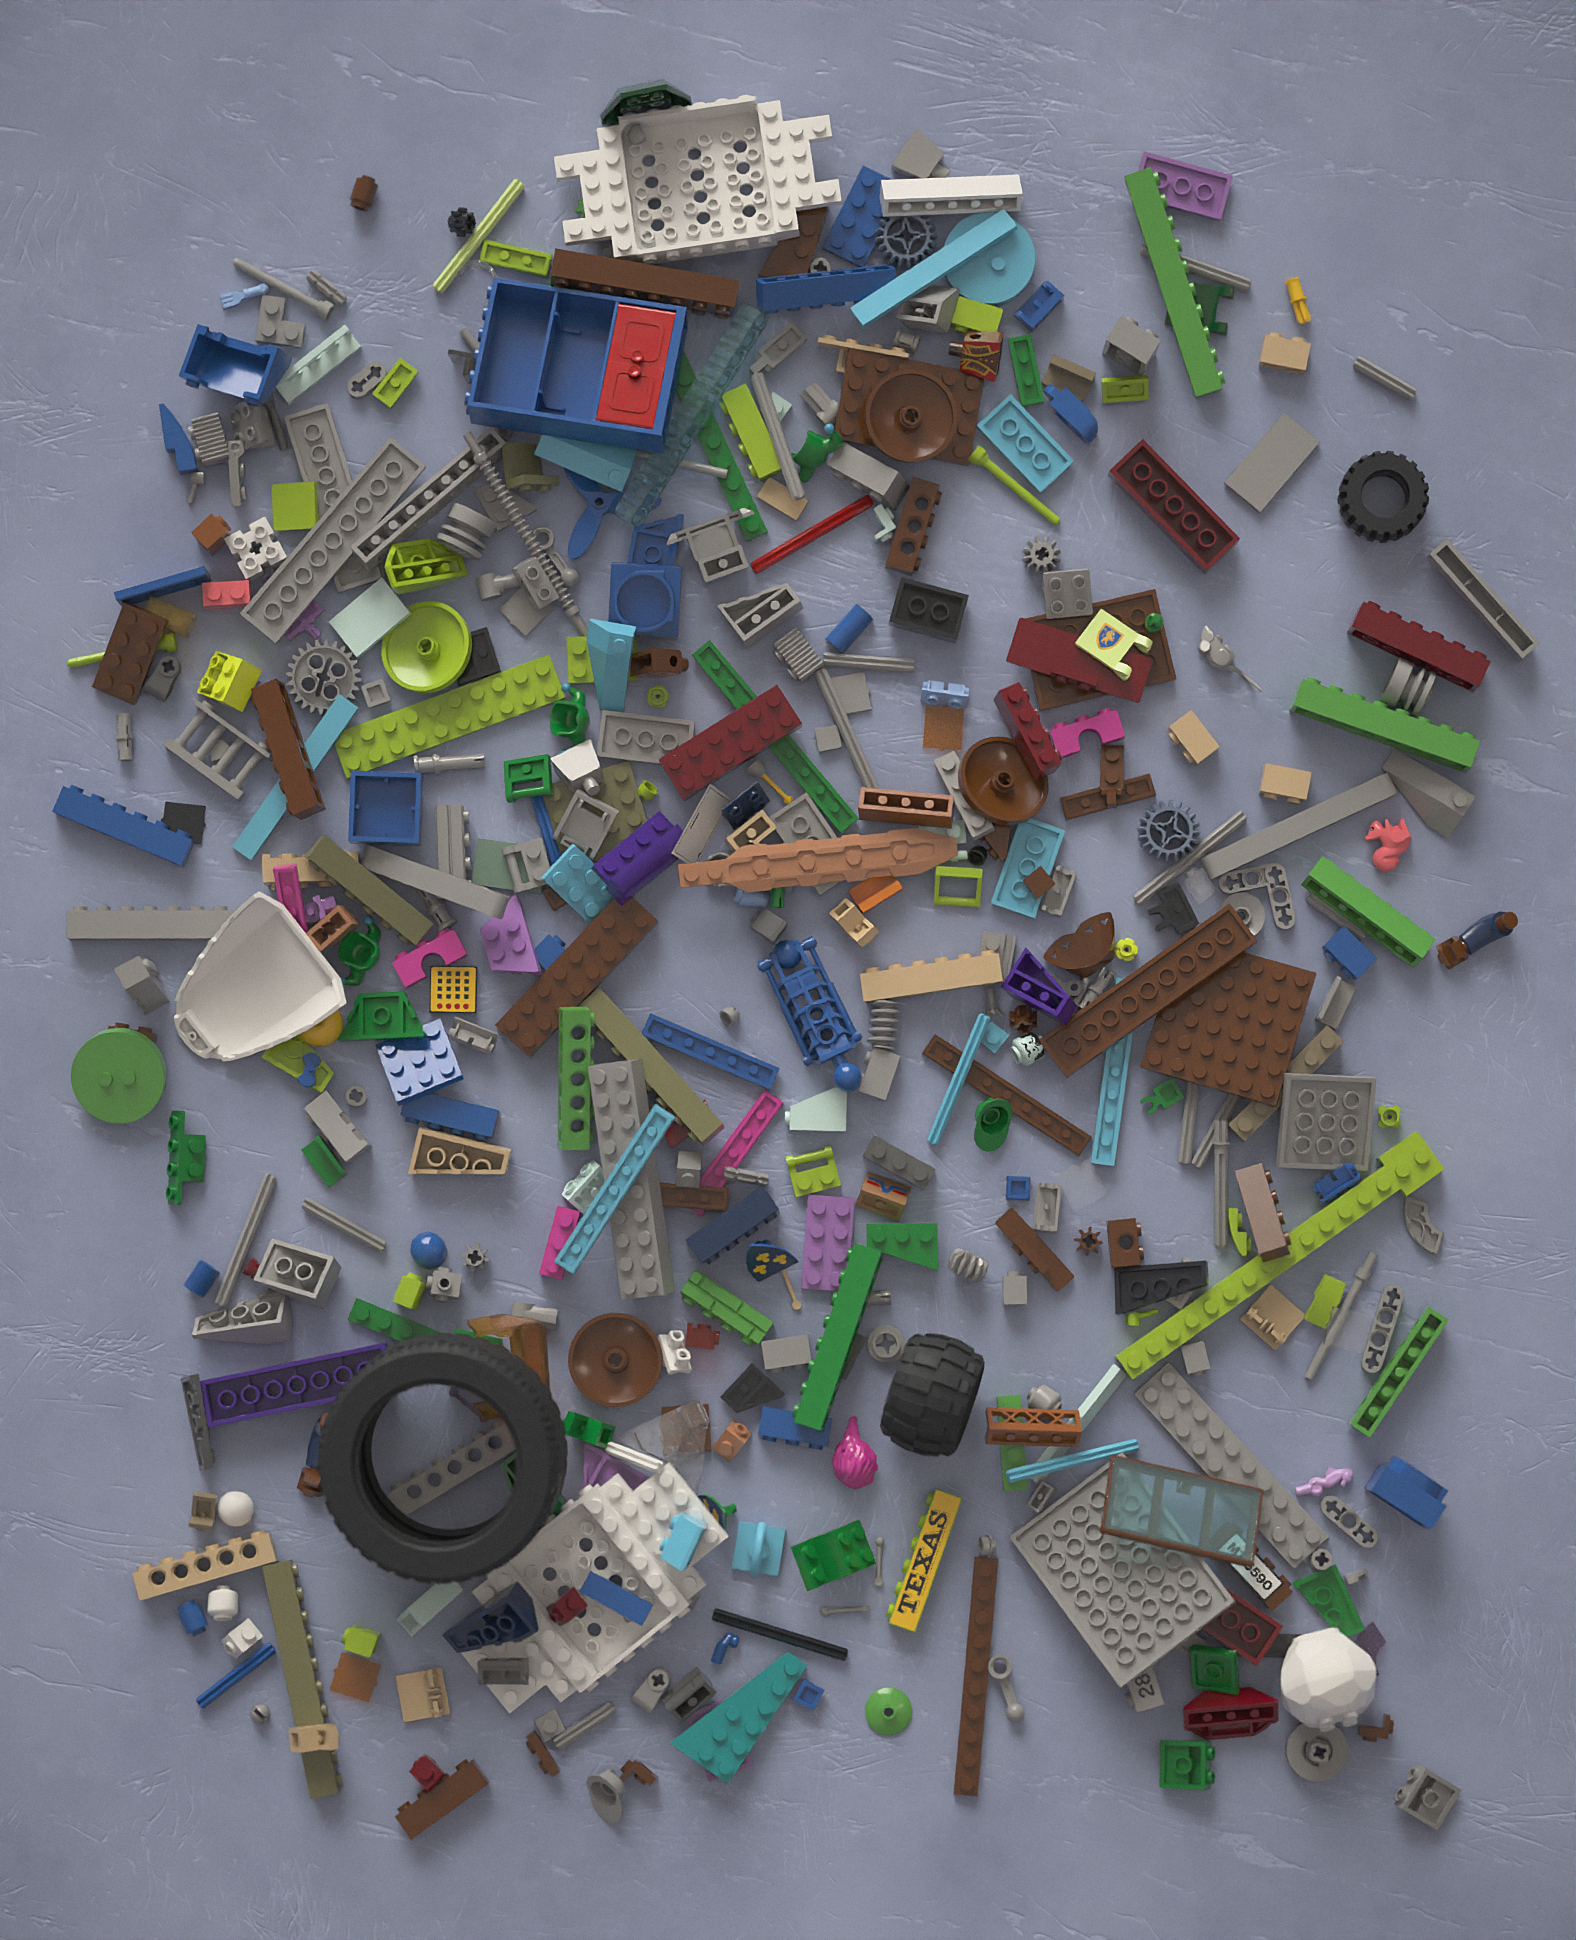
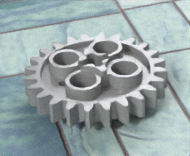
[286,639,362,715]

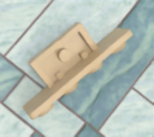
[817,335,909,374]

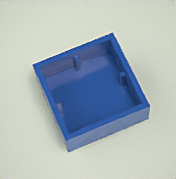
[608,562,682,637]
[348,771,423,846]
[1364,1456,1448,1530]

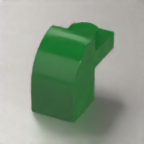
[564,1411,616,1448]

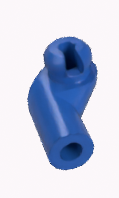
[711,1632,740,1665]

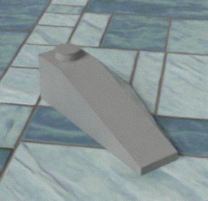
[1381,749,1475,838]
[192,1290,293,1345]

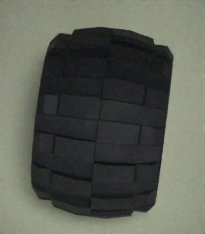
[880,1333,985,1457]

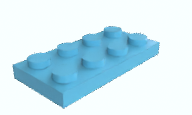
[976,394,1074,494]
[990,819,1065,919]

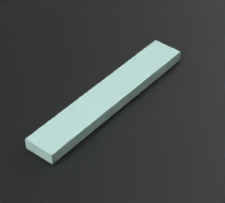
[1030,1364,1127,1485]

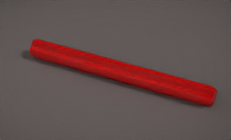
[750,495,873,574]

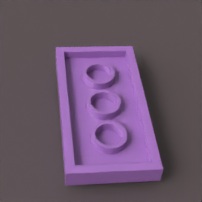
[1138,151,1233,222]
[801,1195,855,1291]

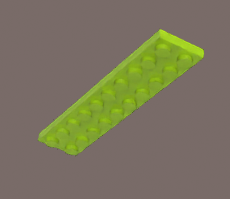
[334,654,566,779]

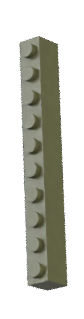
[262,1559,343,1799]

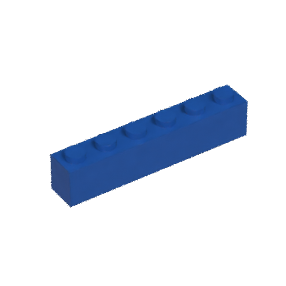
[756,264,896,314]
[52,785,194,868]

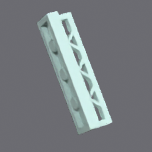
[276,325,362,405]

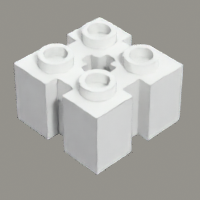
[224,517,287,583]

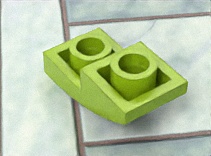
[1228,1208,1251,1256]
[1304,1274,1346,1329]

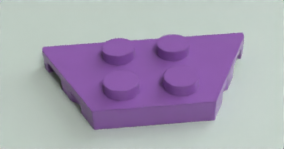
[480,894,542,976]
[582,1442,650,1491]

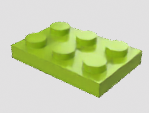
[566,635,638,684]

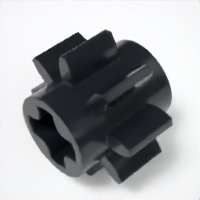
[447,208,476,237]

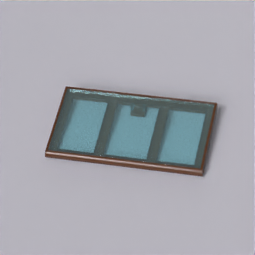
[1099,1454,1263,1568]

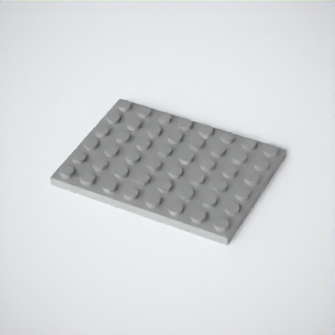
[1010,1452,1236,1689]

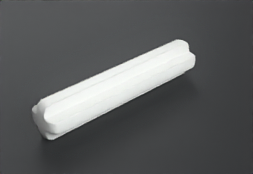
[605,1442,663,1474]

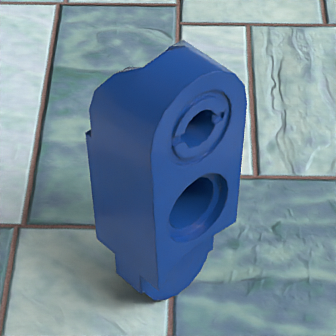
[1043,384,1098,445]

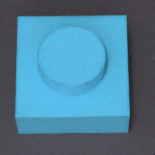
[981,1021,1009,1054]

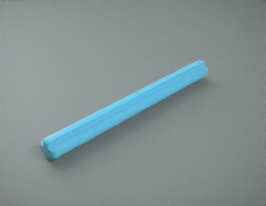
[927,1013,990,1145]
[1006,1439,1139,1482]

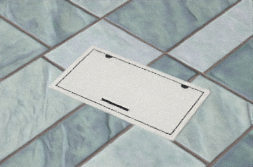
[672,784,732,863]

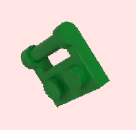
[504,754,554,803]

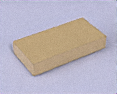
[757,477,809,522]

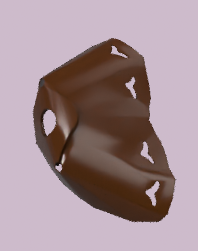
[1043,912,1115,978]

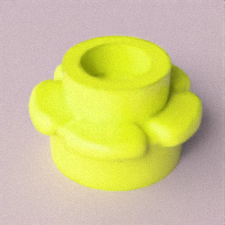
[1115,938,1138,961]

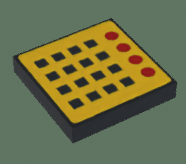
[429,966,477,1014]

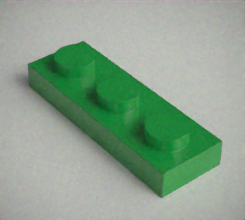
[1008,334,1045,407]

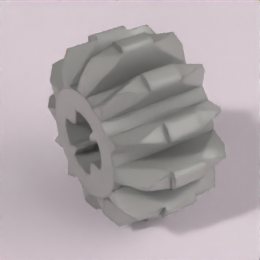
[1022,536,1061,575]
[947,1248,989,1282]

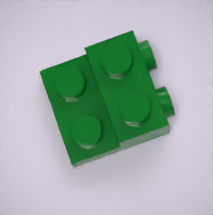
[1160,1739,1216,1790]

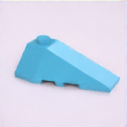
[534,435,636,492]
[586,619,636,712]

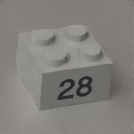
[1125,1666,1164,1713]

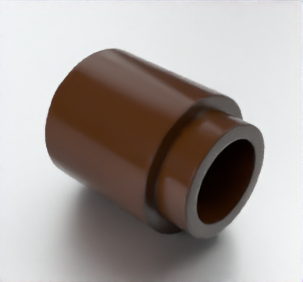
[350,175,378,212]

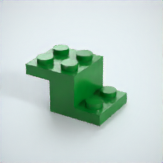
[790,1519,876,1591]

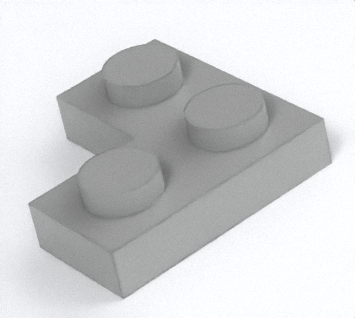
[256,295,305,348]

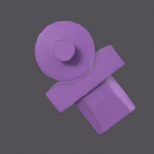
[304,895,338,923]

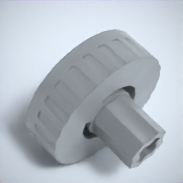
[1285,1722,1348,1782]

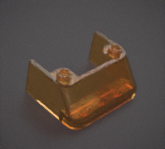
[467,1314,550,1421]

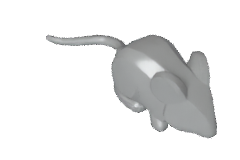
[1198,626,1263,692]

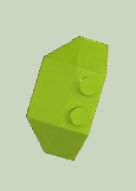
[385,538,468,594]

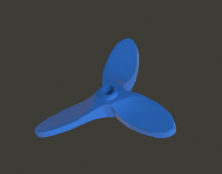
[563,467,662,560]

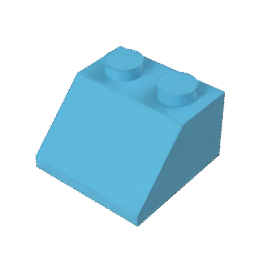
[659,1512,708,1572]

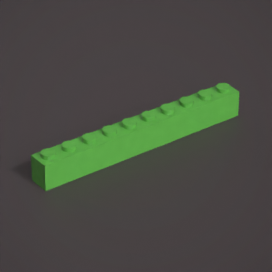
[1124,167,1225,399]

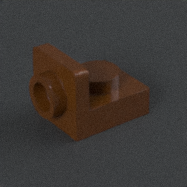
[620,1758,658,1786]

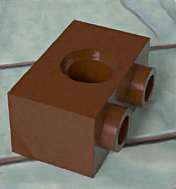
[1106,1218,1144,1268]

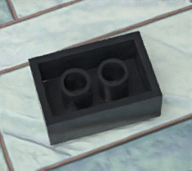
[888,577,969,644]

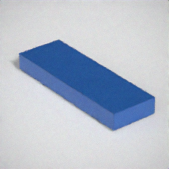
[579,1571,653,1626]

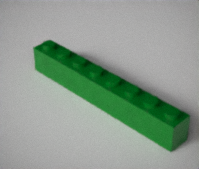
[792,1243,884,1433]

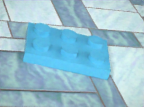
[541,844,614,924]

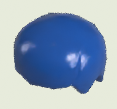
[410,1231,447,1270]

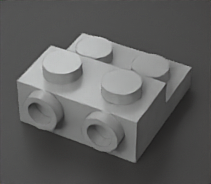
[1394,1764,1462,1831]

